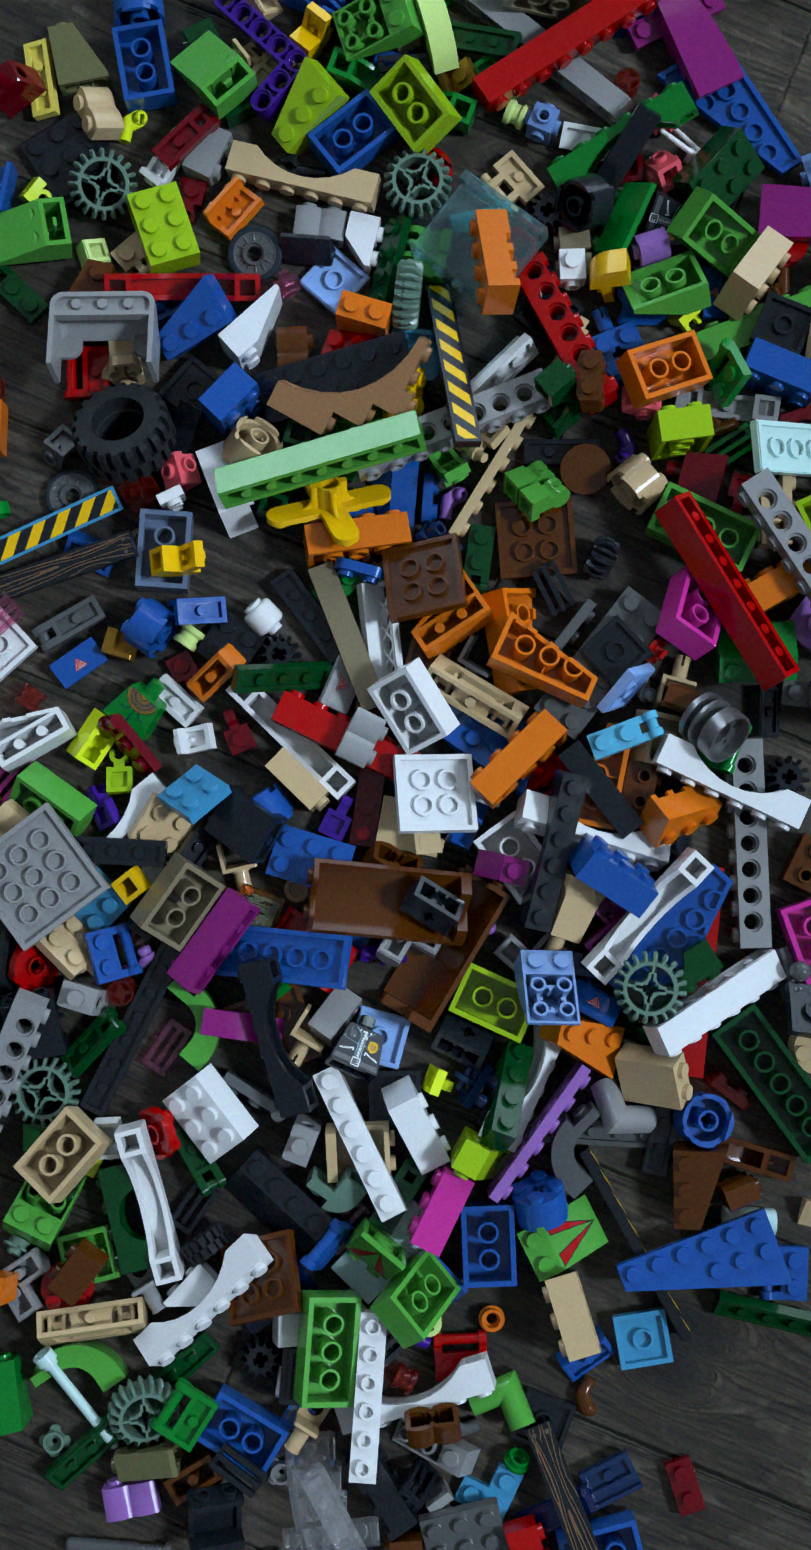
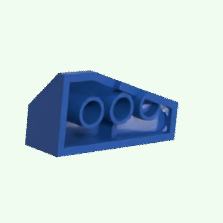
[370,461,419,543]

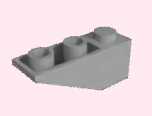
[392,1418,481,1478]

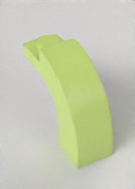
[415,0,459,75]

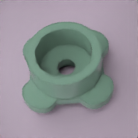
[3,1235,30,1258]
[39,1424,71,1457]

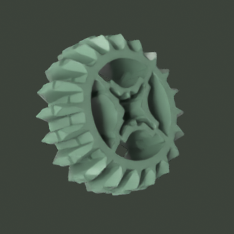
[68,148,138,220]
[383,148,452,219]
[392,259,424,331]
[614,951,687,1024]
[11,1057,81,1128]
[107,1374,180,1448]

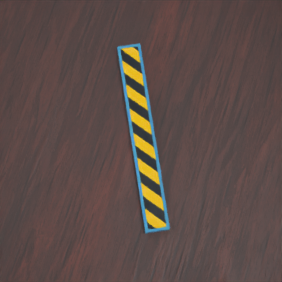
[0,485,124,565]

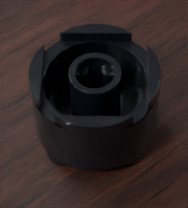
[554,173,616,233]

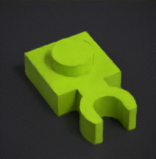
[106,749,133,795]

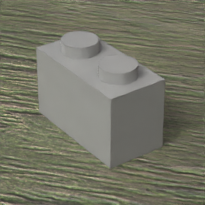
[182,122,233,187]

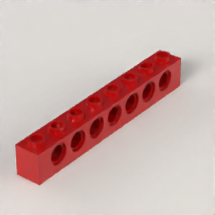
[507,224,619,415]

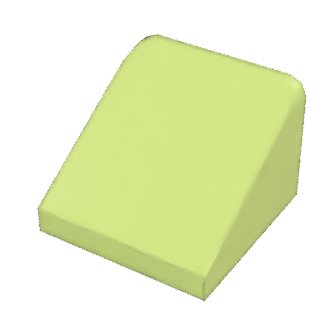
[76,238,112,268]

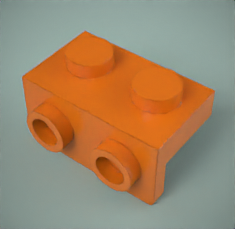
[203,176,265,241]

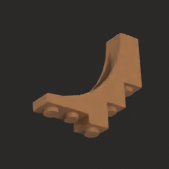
[267,336,433,435]

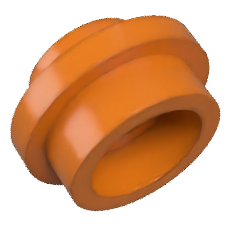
[478,1305,505,1332]

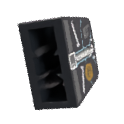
[641,188,685,246]
[324,1015,384,1084]

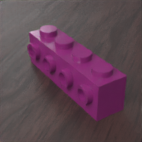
[167,887,261,995]

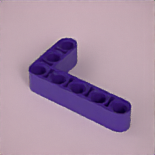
[214,0,307,121]

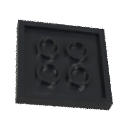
[20,111,123,209]

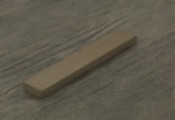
[308,561,378,711]

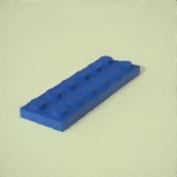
[214,926,353,990]

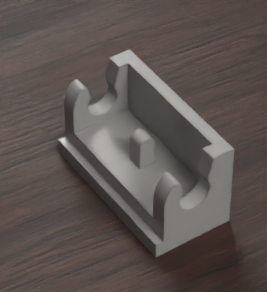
[308,988,362,1047]

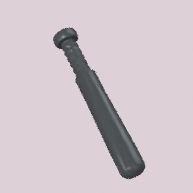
[65,1537,173,1550]

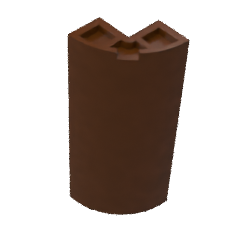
[302,858,472,946]
[377,864,511,1033]

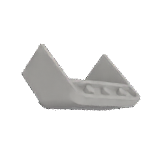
[46,291,160,383]

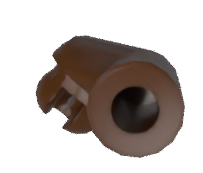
[766,267,790,297]
[712,416,739,437]
[574,1374,597,1417]

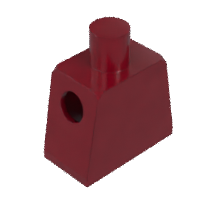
[0,60,47,119]
[665,452,729,504]

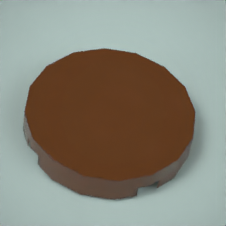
[559,443,611,495]

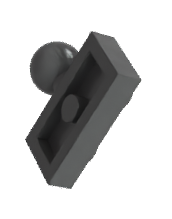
[774,946,811,1001]

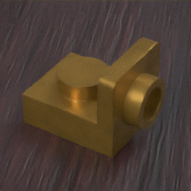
[436,57,478,95]

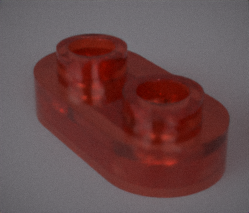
[703,1070,751,1112]

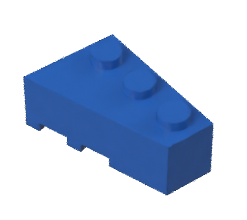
[159,274,238,361]

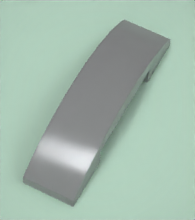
[675,387,781,423]

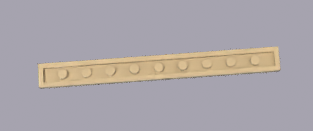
[446,315,589,538]

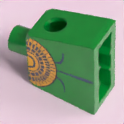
[103,678,167,741]

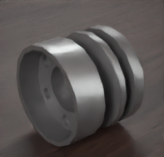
[678,692,751,763]

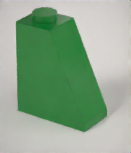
[0,1351,33,1436]

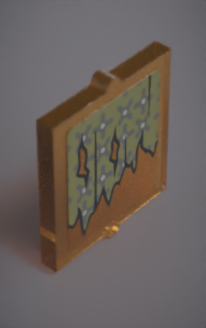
[239,883,285,928]

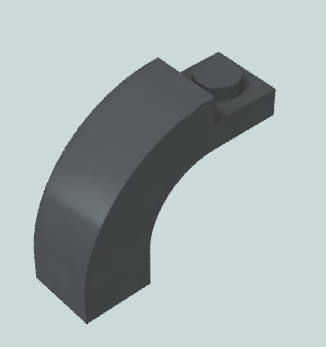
[549,1100,600,1199]

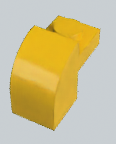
[289,1,333,64]
[590,248,631,303]
[149,540,206,577]
[110,866,152,905]

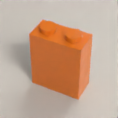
[335,290,393,338]

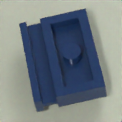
[578,1449,643,1511]

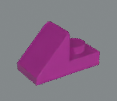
[473,849,531,887]

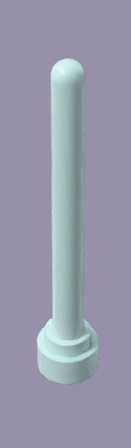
[33,1346,119,1449]

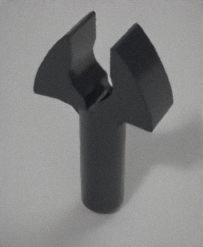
[280,154,328,178]

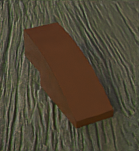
[720,1136,797,1183]

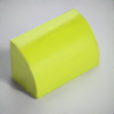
[66,708,115,770]

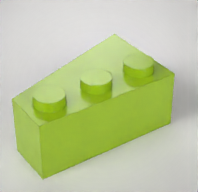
[271,57,350,155]
[451,1126,511,1181]

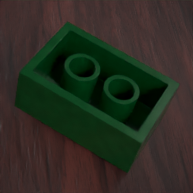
[671,126,765,207]

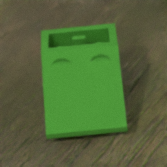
[332,0,425,62]
[170,30,258,120]
[0,197,72,266]
[2,1175,88,1252]

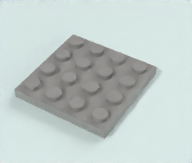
[0,802,111,951]

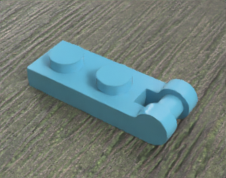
[586,710,665,761]

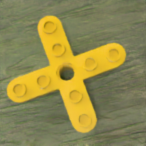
[266,477,391,547]

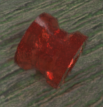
[614,67,641,99]
[14,682,47,712]
[108,977,138,1006]
[389,1362,420,1396]

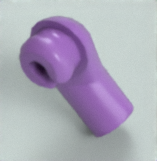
[439,487,468,521]
[123,944,155,970]

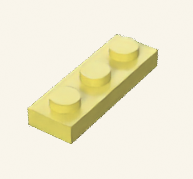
[23,38,60,121]

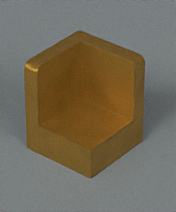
[101,627,138,663]

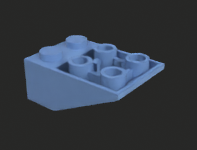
[514,950,581,1026]

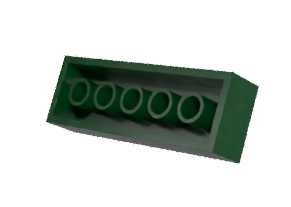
[708,1003,811,1164]

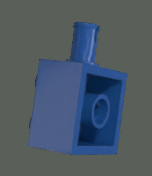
[591,306,644,388]

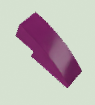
[200,1007,285,1043]

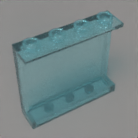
[408,169,548,307]

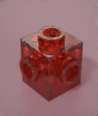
[118,475,162,515]

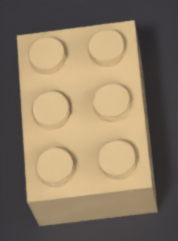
[713,226,793,321]
[13,1106,114,1204]
[542,1271,602,1362]

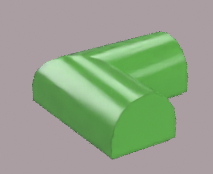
[56,1224,121,1284]
[468,1370,536,1432]

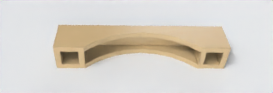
[225,140,382,214]

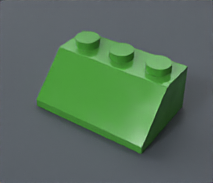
[8,760,97,836]

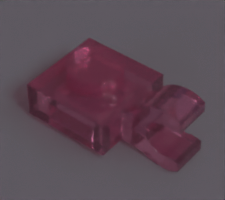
[272,268,301,299]

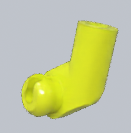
[118,110,148,145]

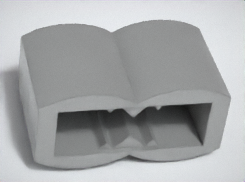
[293,202,347,248]
[334,706,389,769]

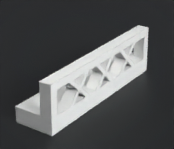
[445,333,539,406]
[356,580,403,680]

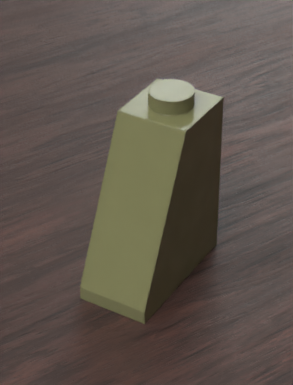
[47,22,112,96]
[111,1437,185,1482]

